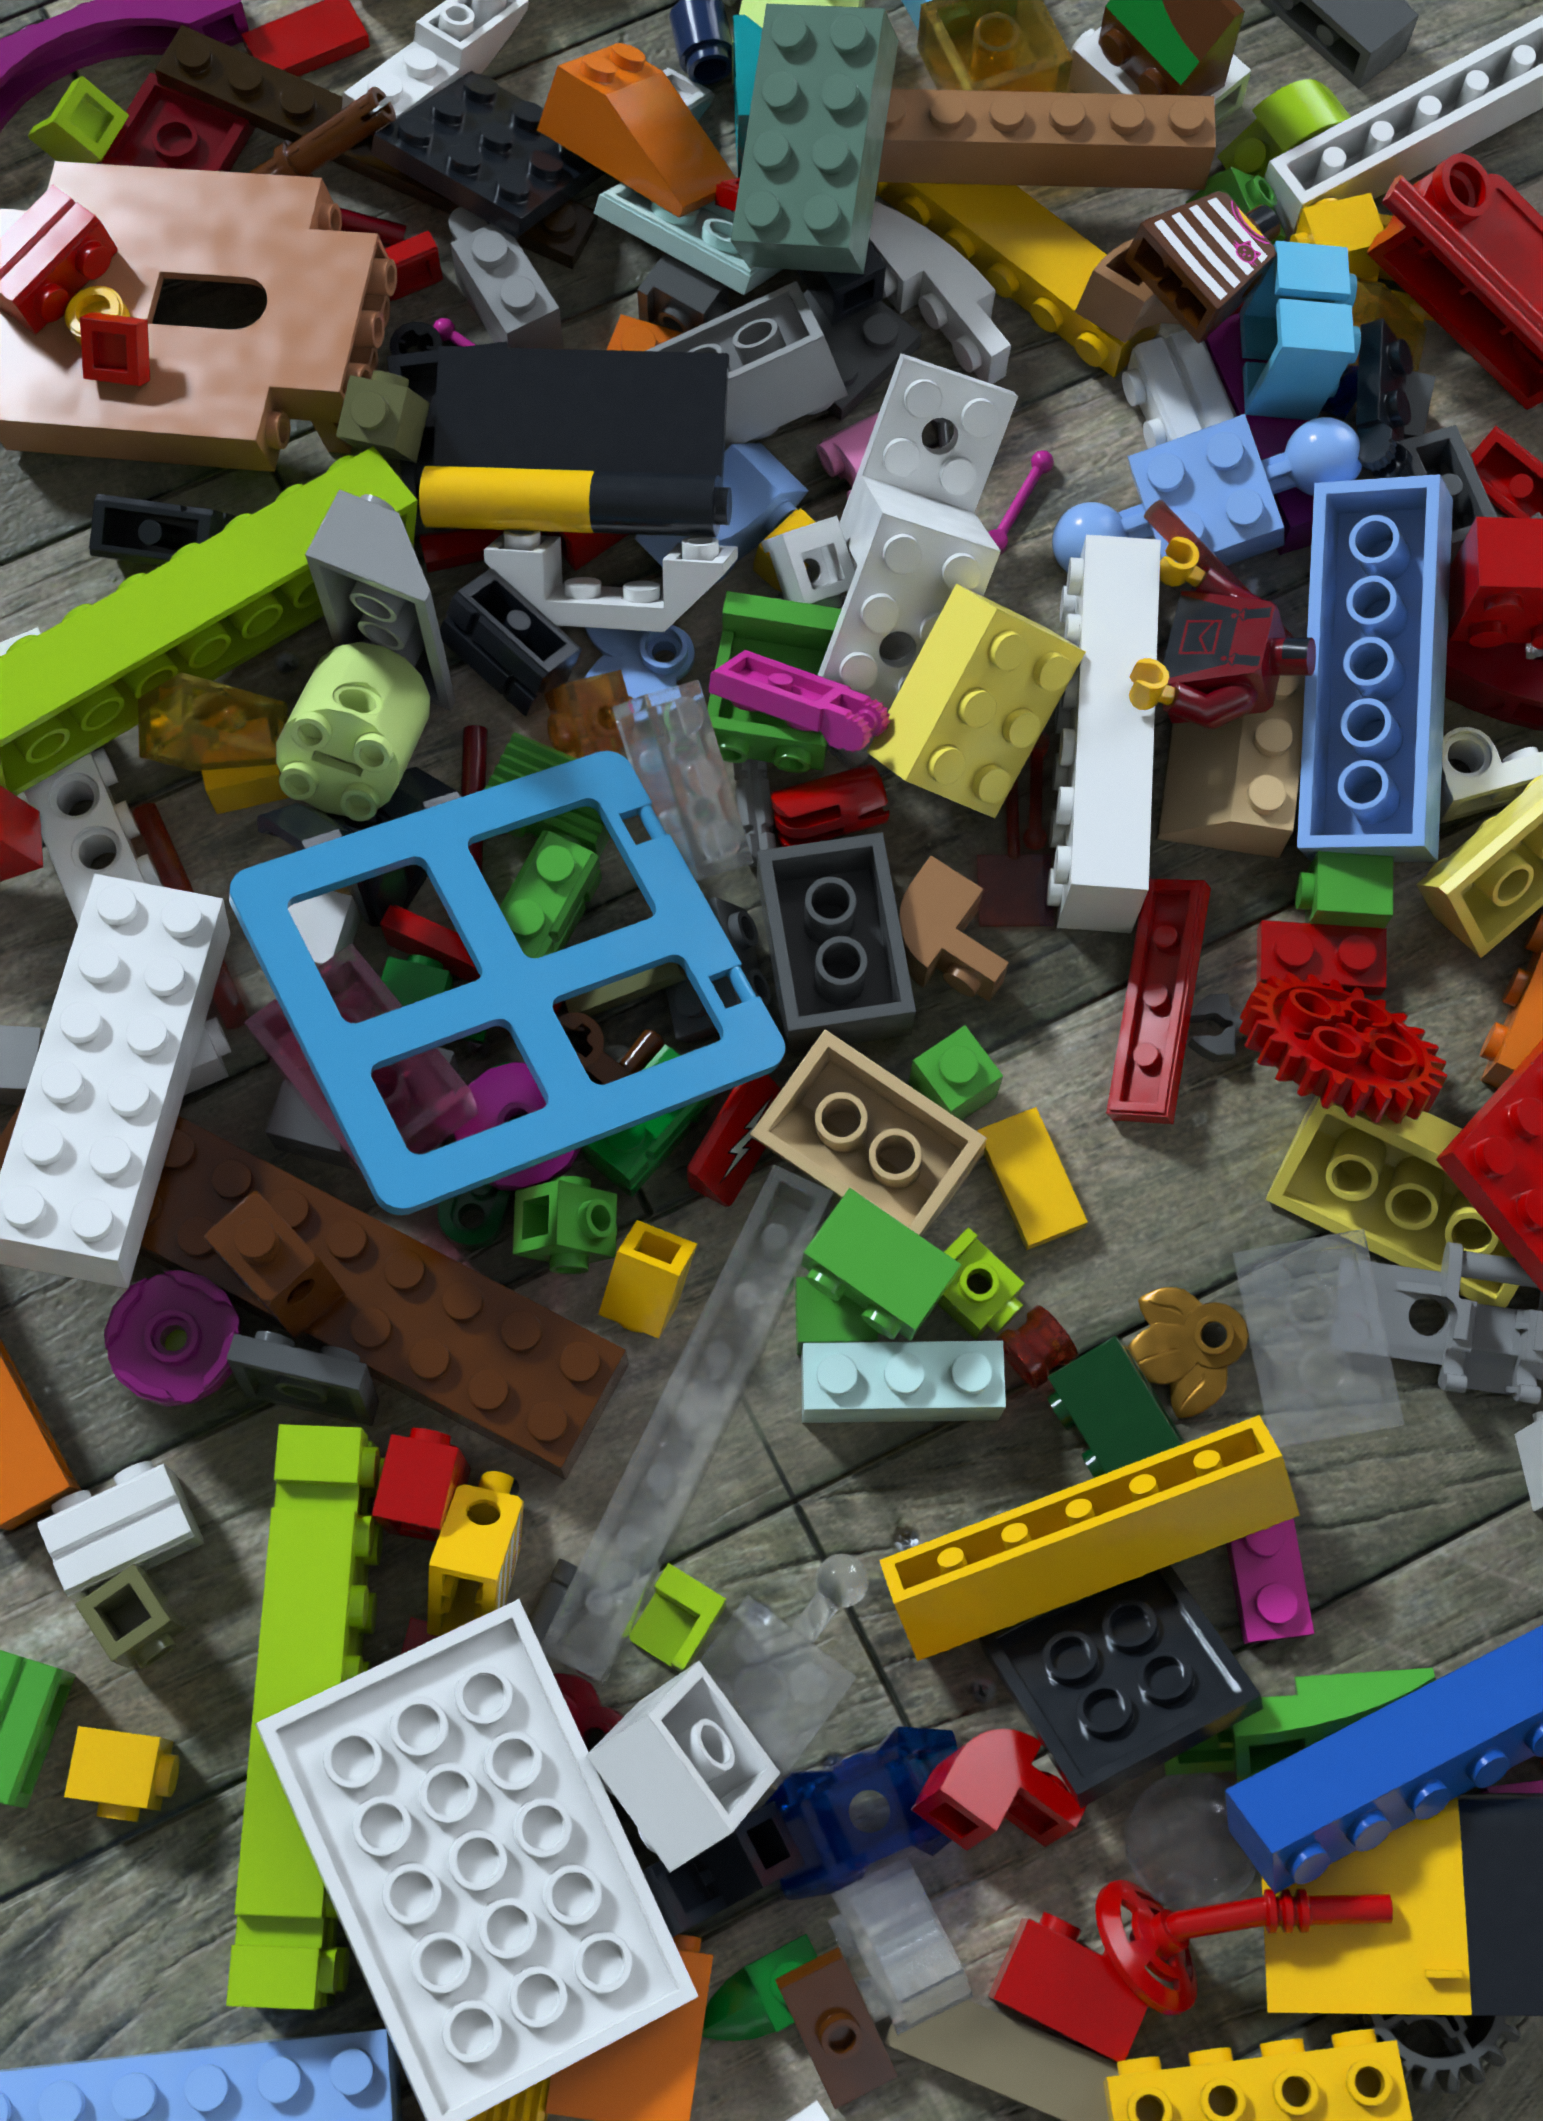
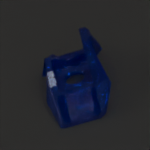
[762,1726,958,1901]

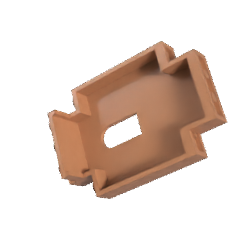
[0,161,397,472]

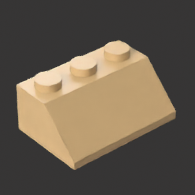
[1157,676,1305,858]
[750,1029,987,1236]

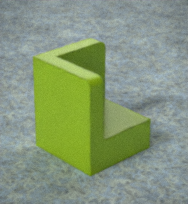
[28,75,129,164]
[629,1563,726,1673]

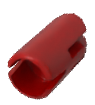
[770,764,890,847]

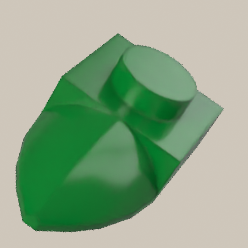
[702,1933,818,2042]

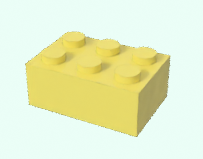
[867,583,1086,818]

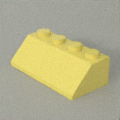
[1416,775,1543,958]
[1265,1095,1520,1308]

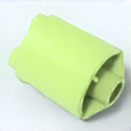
[276,642,430,821]

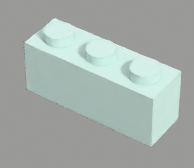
[801,1341,1006,1423]

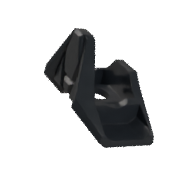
[257,767,461,927]

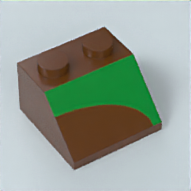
[1098,0,1245,96]

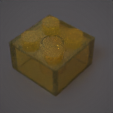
[917,0,1073,93]

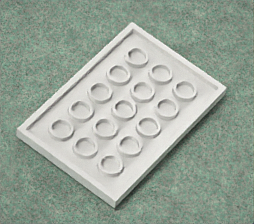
[255,1599,699,2121]

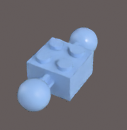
[1052,414,1362,573]

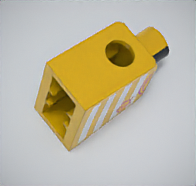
[427,1471,524,1636]

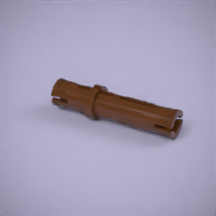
[248,86,396,177]

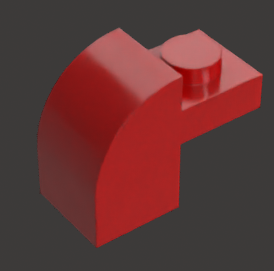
[911,1729,1087,1851]

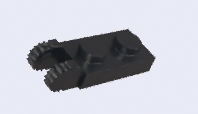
[1356,318,1413,479]

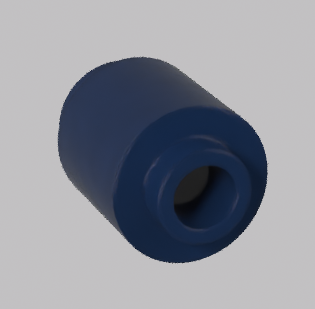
[669,0,732,85]

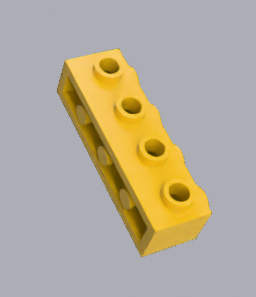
[1103,2029,1413,2121]

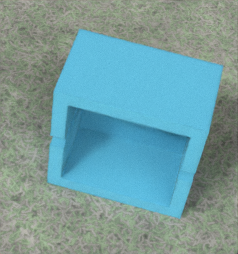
[1240,241,1361,420]

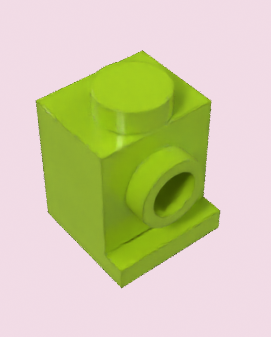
[937,1227,1025,1340]

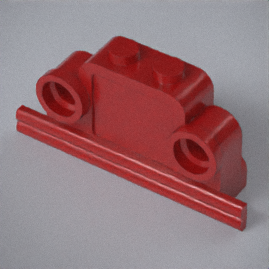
[1367,153,1543,410]

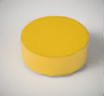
[65,286,130,345]

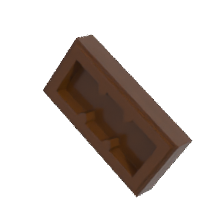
[775,1947,898,2110]

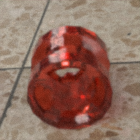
[996,1305,1079,1389]

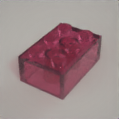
[244,943,479,1185]

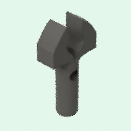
[1188,993,1249,1062]

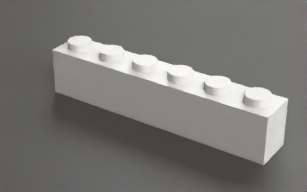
[1264,15,1543,242]

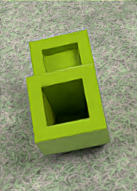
[1217,79,1351,178]

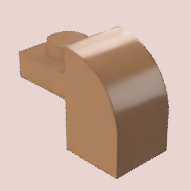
[899,855,1009,1002]

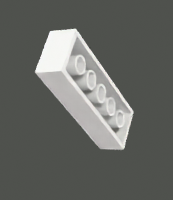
[1047,535,1161,933]
[0,874,231,1288]

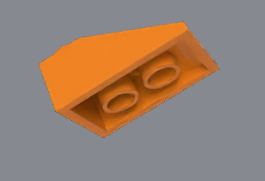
[537,43,736,218]

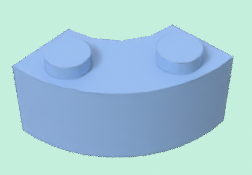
[634,443,809,584]

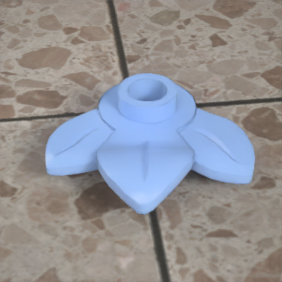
[580,625,695,722]

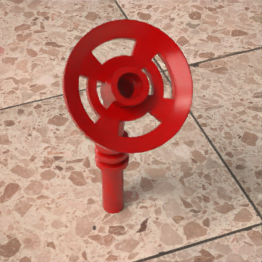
[1095,1880,1393,2016]

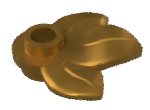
[1128,1287,1249,1418]

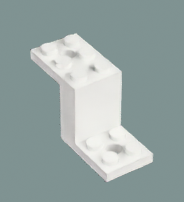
[818,353,1018,711]

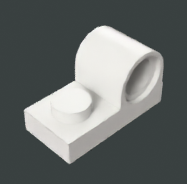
[1440,727,1543,824]

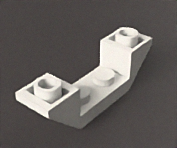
[484,530,738,632]

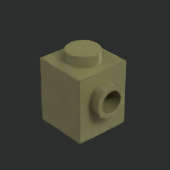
[336,370,430,463]
[75,1564,186,1669]

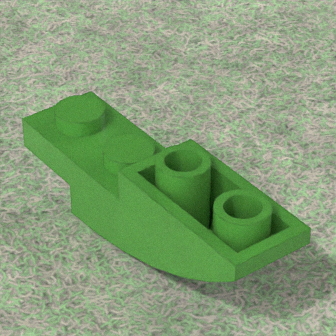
[1164,1668,1435,1783]

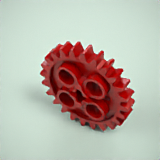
[1239,973,1447,1124]

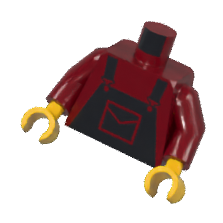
[1129,537,1316,729]

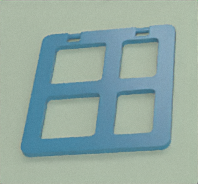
[229,751,785,1215]

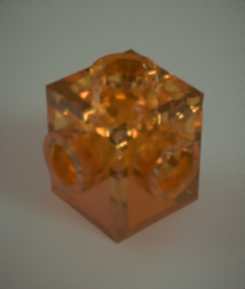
[545,670,641,759]

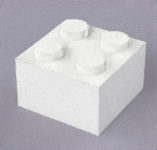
[586,1661,780,1872]

